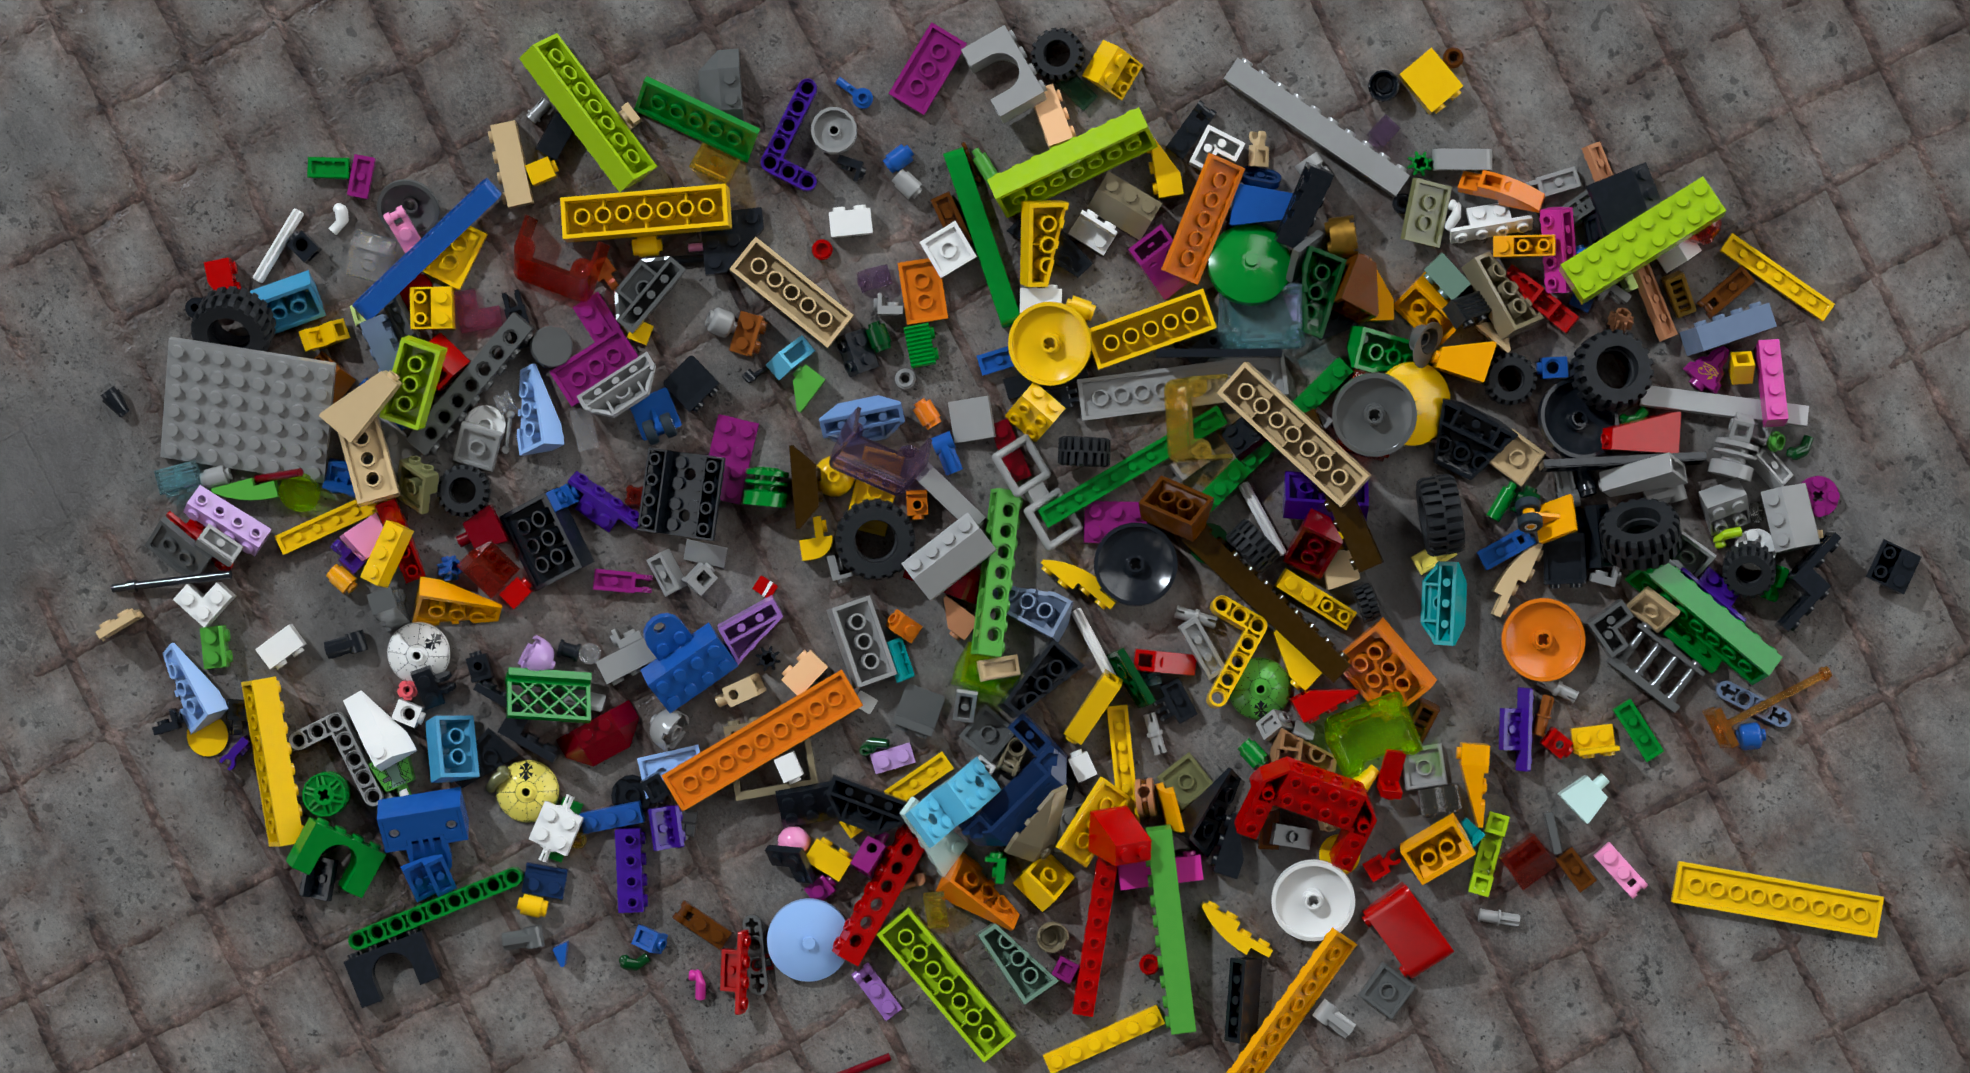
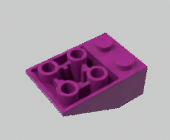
[1127,224,1189,300]

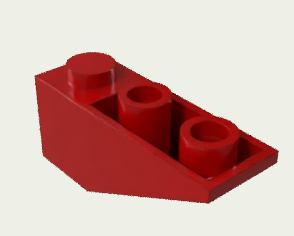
[204,257,241,291]
[1133,648,1196,676]

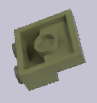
[397,456,439,514]

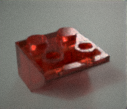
[457,541,520,599]
[1498,833,1556,891]

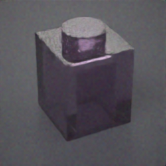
[1366,114,1401,148]

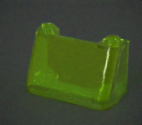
[1325,692,1423,778]

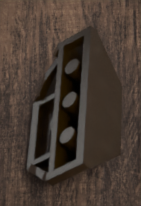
[789,445,823,529]

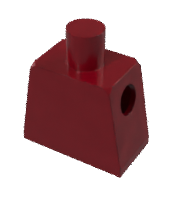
[456,505,509,550]

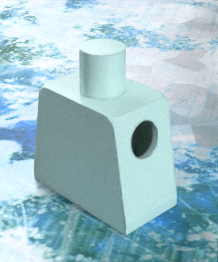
[1558,773,1610,824]

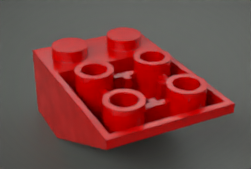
[1289,688,1359,724]

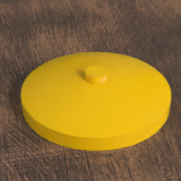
[1008,301,1092,386]
[1386,362,1451,446]

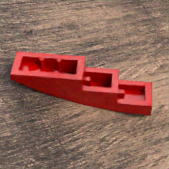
[1506,264,1580,335]

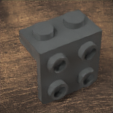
[892,684,945,739]

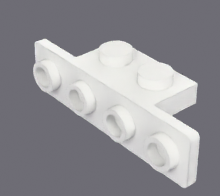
[1450,203,1533,244]

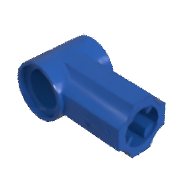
[930,431,963,476]

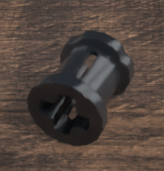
[556,639,582,662]

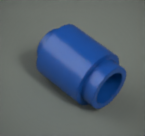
[882,144,914,174]

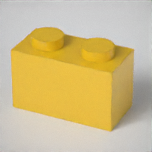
[806,836,852,882]

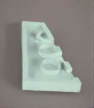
[900,797,968,877]

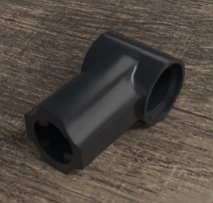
[324,629,369,659]

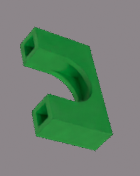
[285,817,386,898]

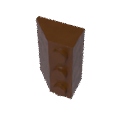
[1139,475,1214,542]

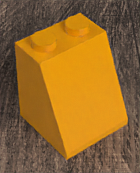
[1430,341,1497,384]

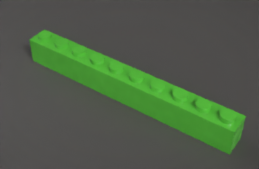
[1145,824,1196,1035]

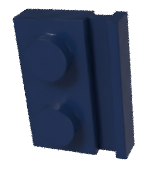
[522,862,568,900]

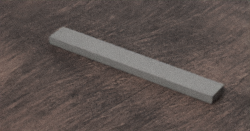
[1639,386,1809,428]

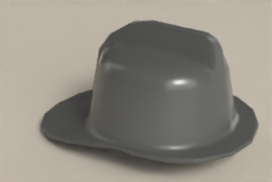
[1409,322,1443,368]

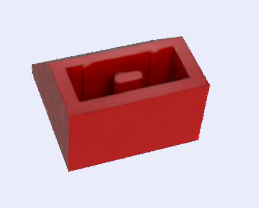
[429,332,471,391]

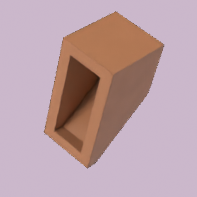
[944,595,975,641]

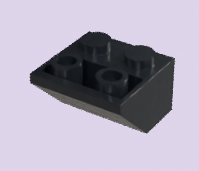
[1865,539,1922,595]

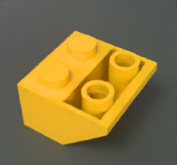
[1082,40,1143,101]
[410,286,456,330]

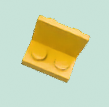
[1570,723,1620,759]

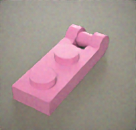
[383,205,421,253]
[1593,842,1648,899]

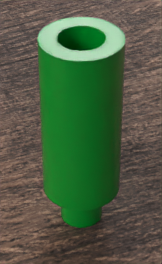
[1486,481,1517,522]

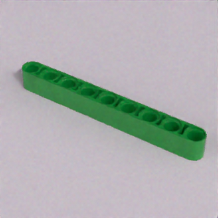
[943,147,1020,329]
[348,866,524,950]

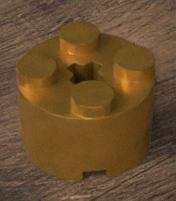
[1324,215,1359,258]

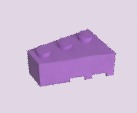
[717,595,783,665]

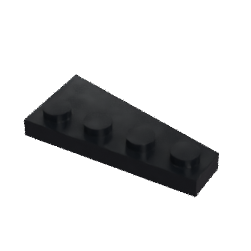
[1007,217,1094,278]

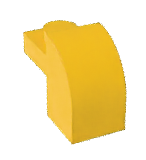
[299,318,350,352]
[799,516,833,561]

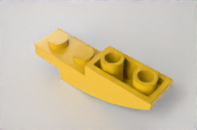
[1040,559,1115,609]
[1274,568,1357,630]
[1201,900,1273,958]

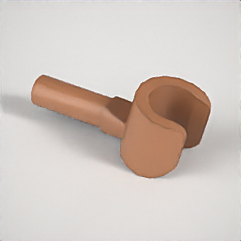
[901,872,926,892]

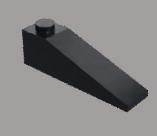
[1172,768,1241,857]

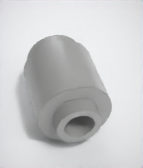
[892,169,923,200]
[200,465,233,490]

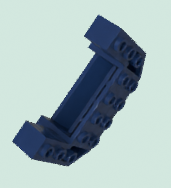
[958,712,1067,846]

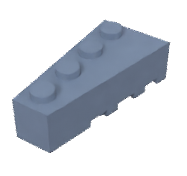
[1679,301,1777,356]
[359,314,400,372]

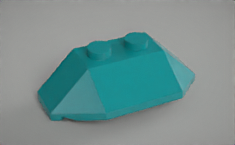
[1420,561,1467,646]

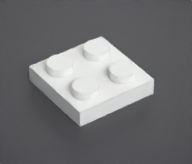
[919,221,977,278]

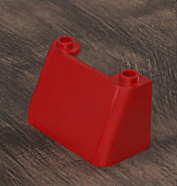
[1362,882,1454,979]

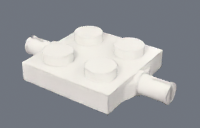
[529,794,584,863]

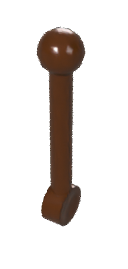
[961,142,982,183]

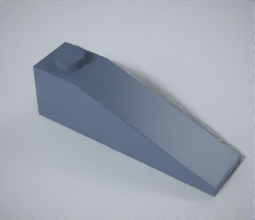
[993,586,1073,643]

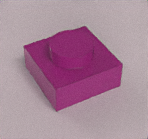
[1051,955,1079,984]

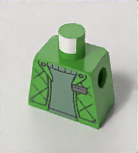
[369,755,416,797]

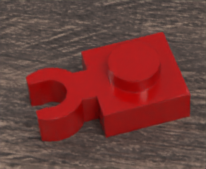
[1362,849,1401,882]

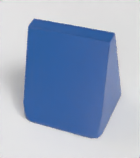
[553,940,569,967]

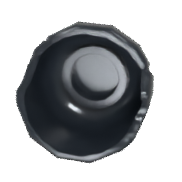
[1368,69,1400,102]

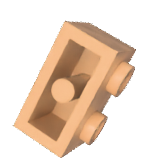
[781,650,829,695]

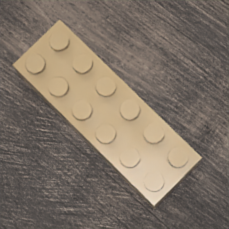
[730,236,854,349]

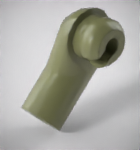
[485,766,510,793]

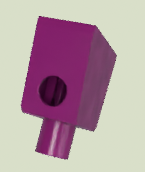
[850,832,890,879]

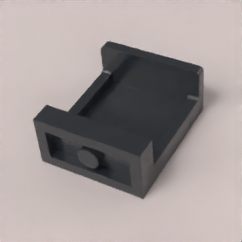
[1543,533,1587,589]

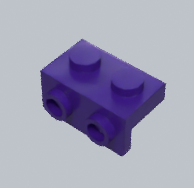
[648,805,686,851]

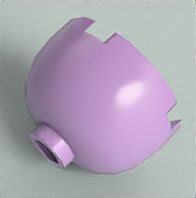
[518,635,556,671]

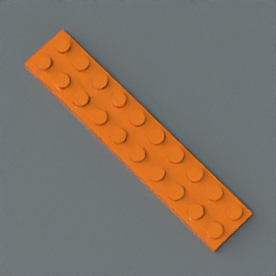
[661,669,863,812]

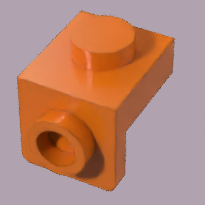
[885,609,923,643]

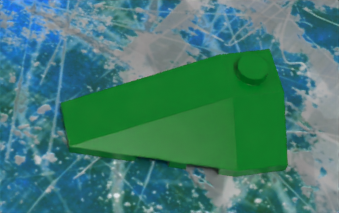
[1347,326,1430,372]

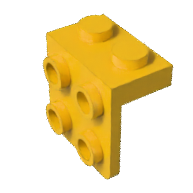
[1005,382,1066,442]

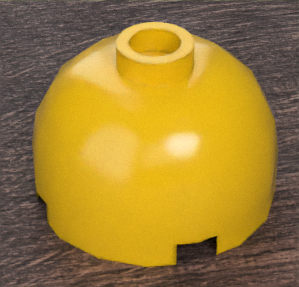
[816,456,855,497]

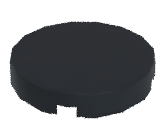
[611,774,652,812]

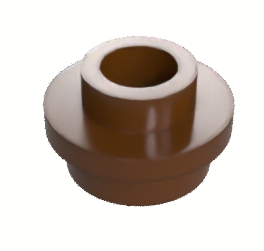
[1443,47,1464,69]

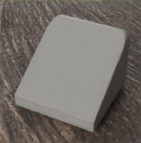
[1291,720,1315,741]

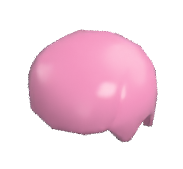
[778,826,811,854]

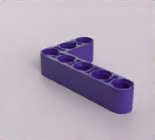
[761,78,818,192]

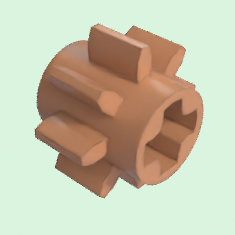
[1607,308,1634,333]

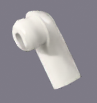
[329,203,349,235]

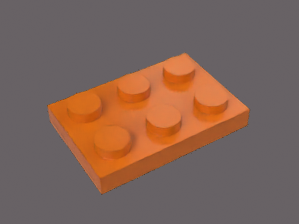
[897,258,948,325]

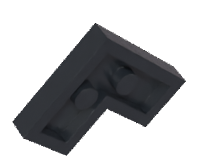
[765,845,817,884]

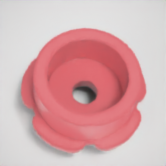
[397,680,418,701]

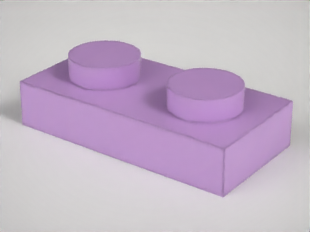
[870,742,916,774]

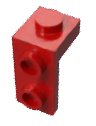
[1376,749,1407,800]

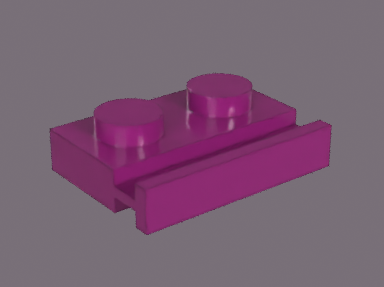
[572,291,621,342]

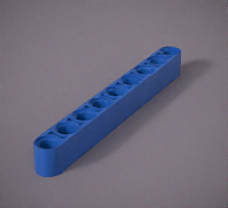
[352,178,502,320]

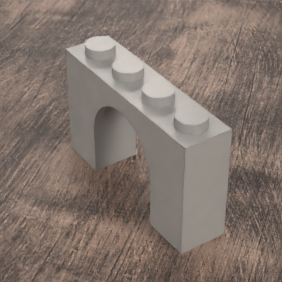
[961,25,1047,124]

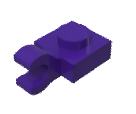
[330,539,367,574]
[219,735,251,771]

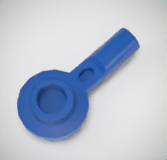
[835,77,873,109]

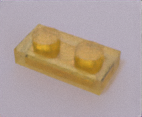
[923,891,949,929]

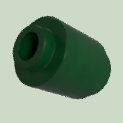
[865,321,892,353]

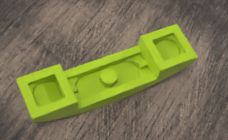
[1468,811,1510,897]

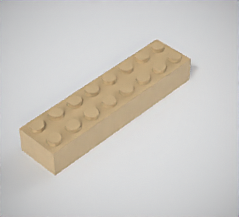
[1217,362,1372,507]

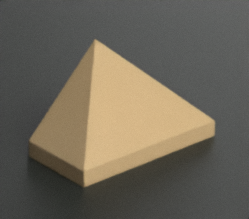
[1474,322,1511,353]

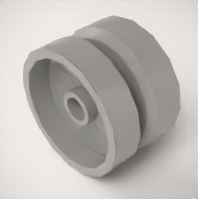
[811,107,857,155]

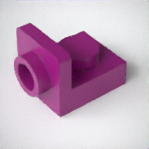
[804,873,837,900]

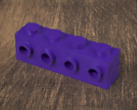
[615,827,648,913]

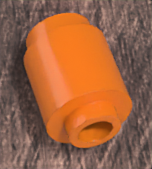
[913,398,941,430]

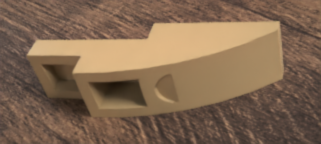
[1491,543,1544,618]

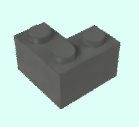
[1584,599,1634,658]

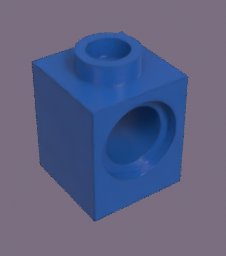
[1536,356,1568,379]

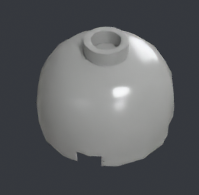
[650,709,689,752]

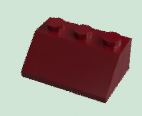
[1283,508,1343,579]

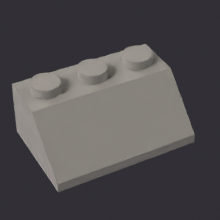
[1761,483,1821,554]

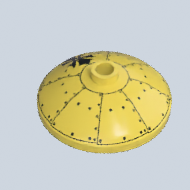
[496,760,559,822]

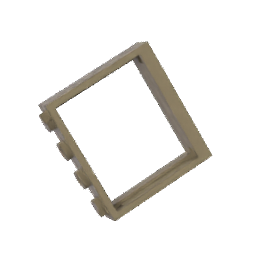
[723,716,819,801]

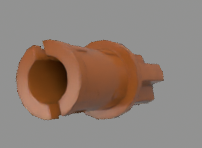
[1532,695,1555,737]

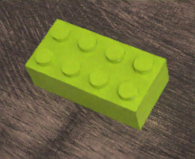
[379,335,448,430]

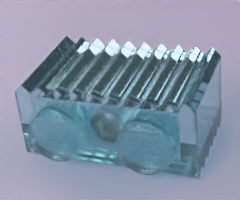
[154,460,202,498]

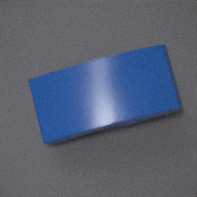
[546,483,581,512]

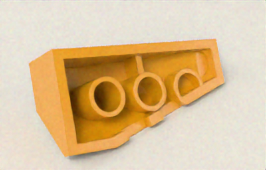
[412,577,502,626]
[1456,742,1490,828]

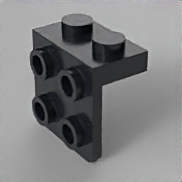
[663,356,721,413]

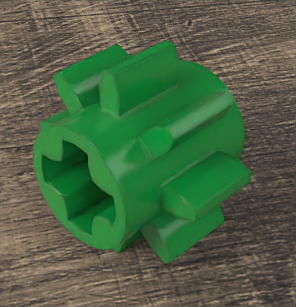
[1406,151,1432,177]

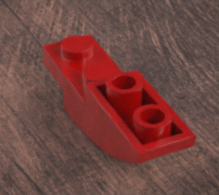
[375,498,426,583]

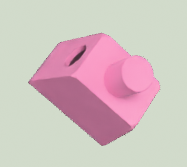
[340,513,383,561]

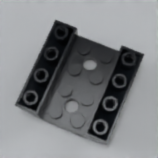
[637,447,726,541]

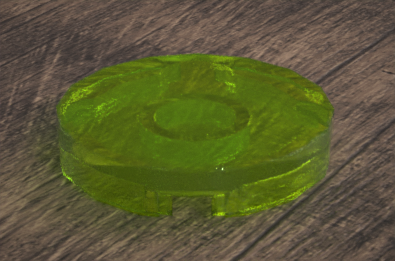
[278,473,321,512]

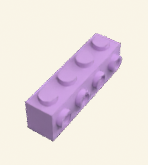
[183,485,271,556]

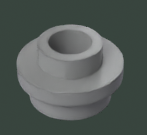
[895,368,916,389]

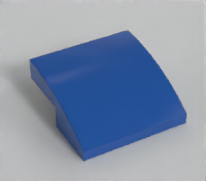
[401,854,457,902]

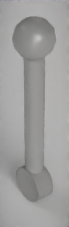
[501,410,515,454]

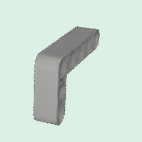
[289,712,385,806]

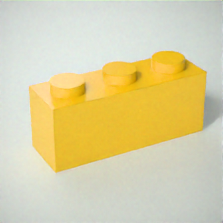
[360,520,414,588]

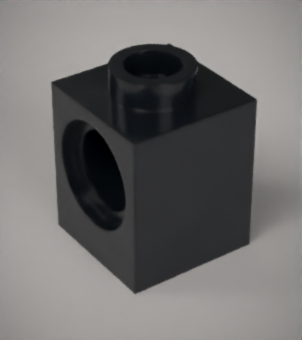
[287,230,322,264]

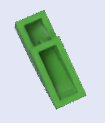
[211,478,282,500]

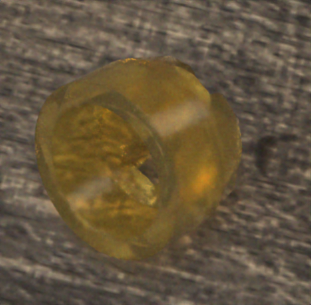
[572,832,587,849]

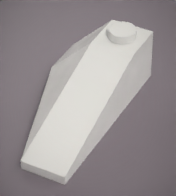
[343,691,417,771]

